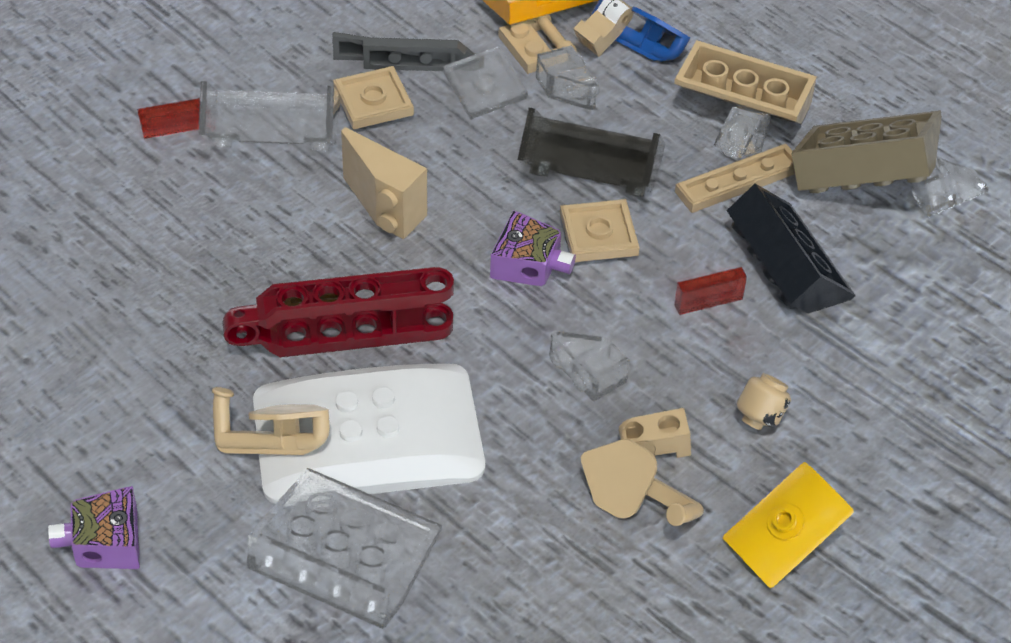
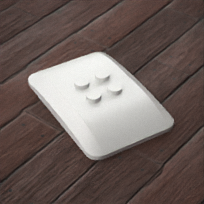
[253,364,485,505]

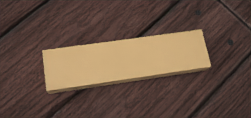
[675,143,795,213]

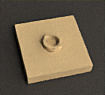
[333,66,414,130]
[560,199,640,262]

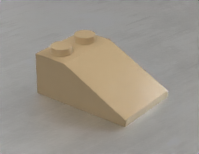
[341,127,427,239]

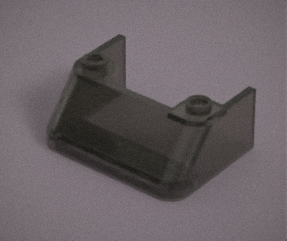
[517,107,665,197]

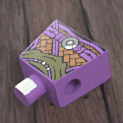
[490,211,576,286]
[48,486,140,569]

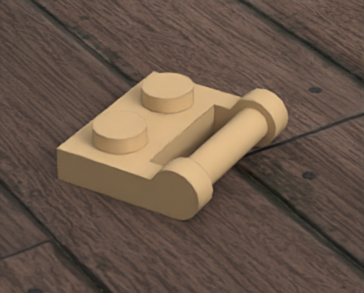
[499,14,577,74]

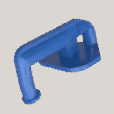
[591,0,690,61]

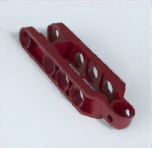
[222,267,454,358]

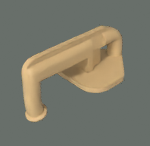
[212,387,330,455]
[581,439,704,526]

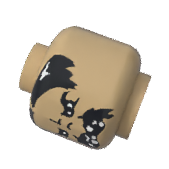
[737,373,791,430]

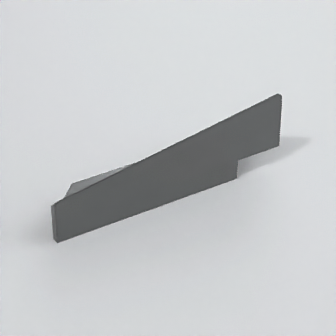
[332,32,484,73]

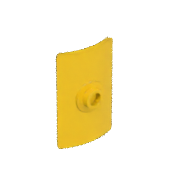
[723,462,854,588]

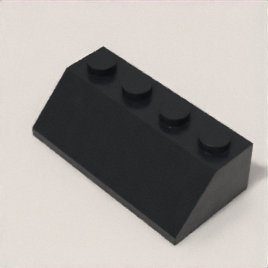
[726,183,856,314]

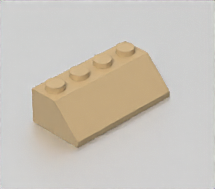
[674,40,817,124]

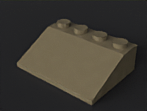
[791,110,942,193]

